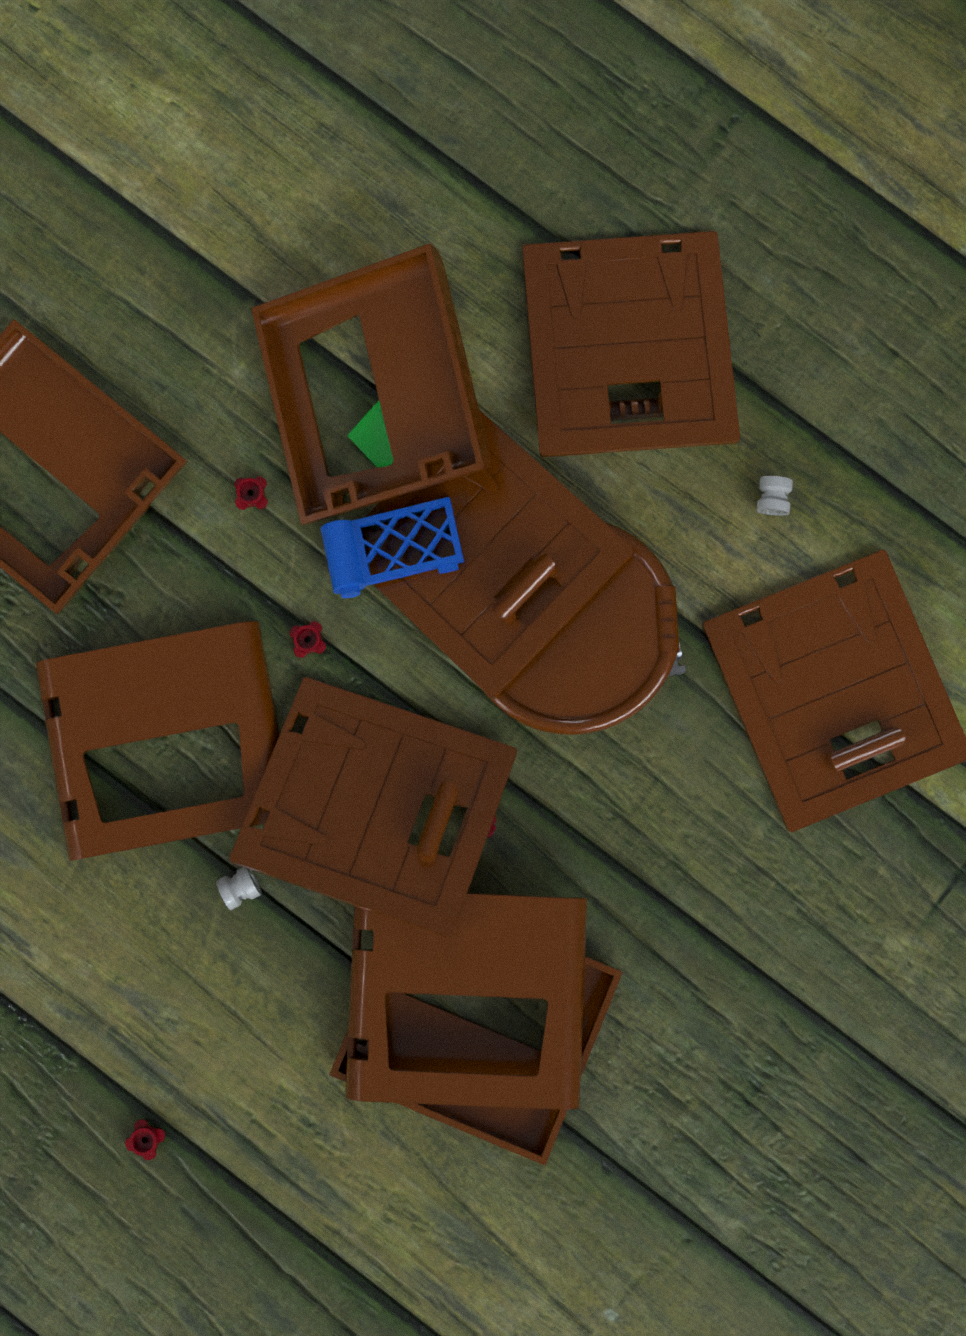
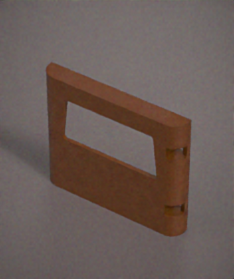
[251,243,490,525]
[0,319,187,614]
[35,621,280,861]
[345,893,587,1110]
[329,955,623,1165]

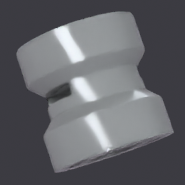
[756,476,793,516]
[216,867,262,910]

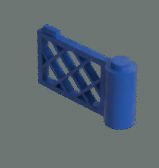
[320,497,464,598]

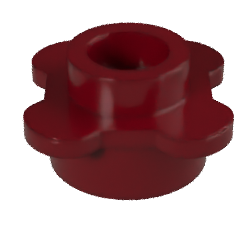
[234,476,268,510]
[290,621,326,658]
[125,1119,166,1160]

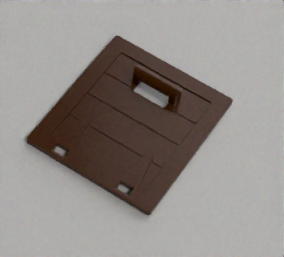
[522,231,740,457]
[362,410,634,699]
[702,550,966,832]
[230,677,517,938]

